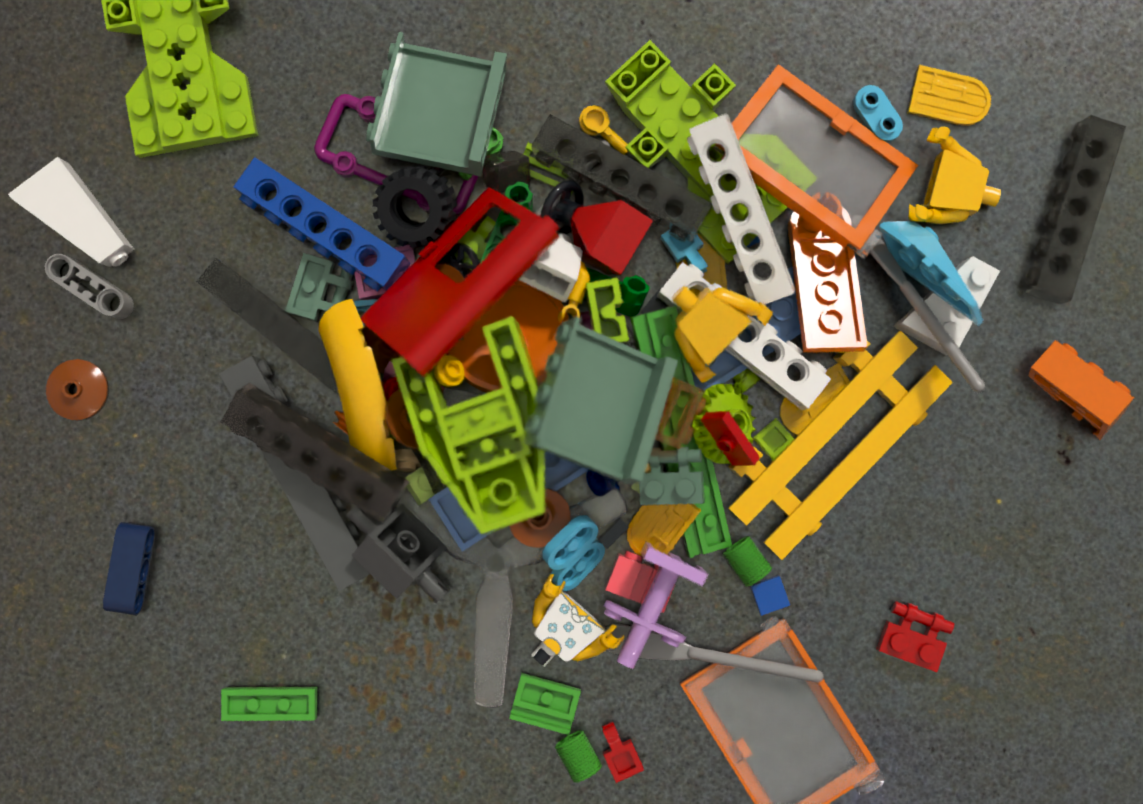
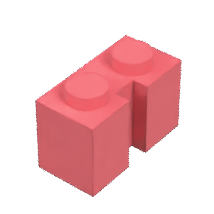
[605,551,675,613]

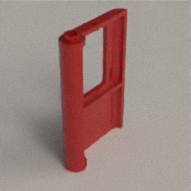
[360,187,559,377]

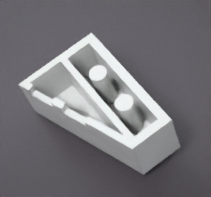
[893,256,1000,355]

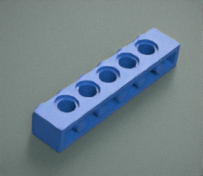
[233,157,410,292]

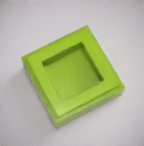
[752,418,794,461]

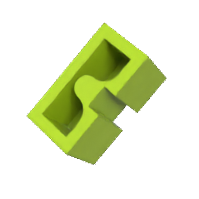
[586,278,629,345]

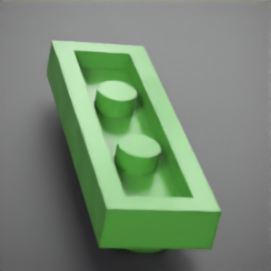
[221,687,317,721]

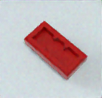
[700,411,760,466]

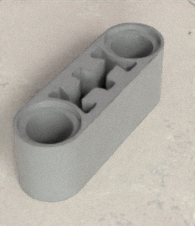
[45,254,134,319]

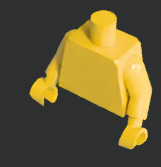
[908,127,1001,224]
[671,285,773,383]

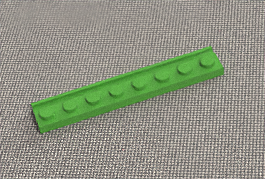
[630,306,732,558]

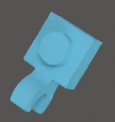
[661,219,708,273]

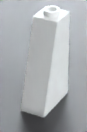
[8,157,134,267]

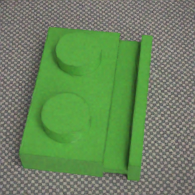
[509,673,581,735]

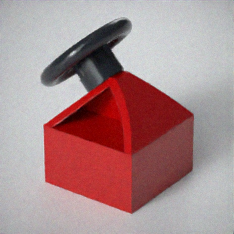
[540,180,653,275]

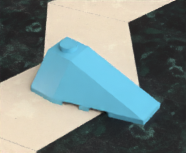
[879,221,983,326]

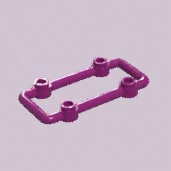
[314,94,479,214]

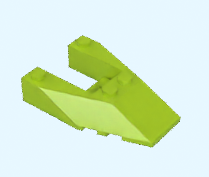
[391,316,545,534]

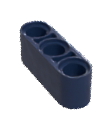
[103,522,155,616]

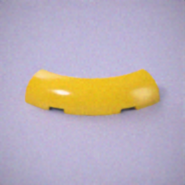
[318,299,397,473]

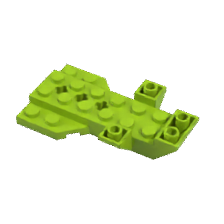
[101,0,258,158]
[605,40,817,264]

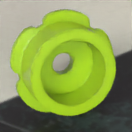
[733,368,761,394]

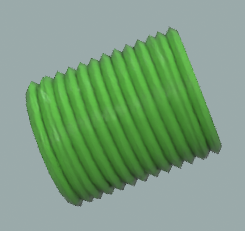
[723,536,772,587]
[555,731,602,783]

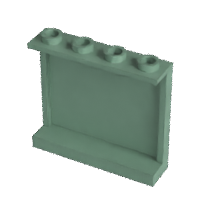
[366,32,507,176]
[525,316,678,485]

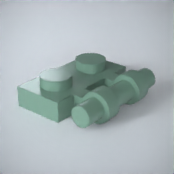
[285,253,354,321]
[639,447,705,505]

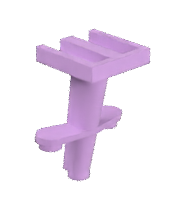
[604,542,708,669]

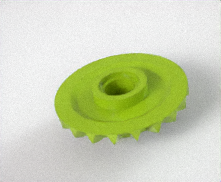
[692,384,756,464]

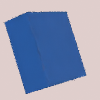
[750,575,790,616]

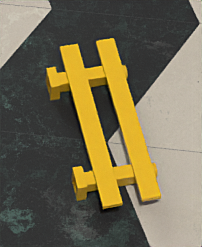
[728,330,953,560]

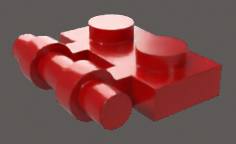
[876,601,954,672]

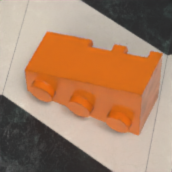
[1028,340,1134,440]

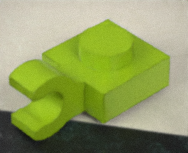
[449,216,496,271]

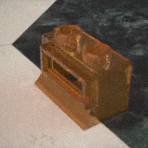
[655,377,706,449]

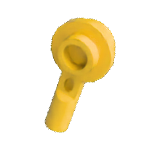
[579,105,628,156]
[433,355,465,387]

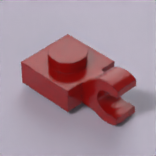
[602,722,644,783]

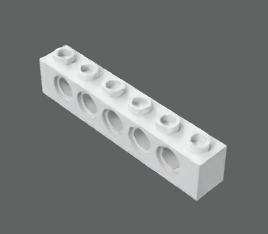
[687,114,795,304]
[657,262,831,410]

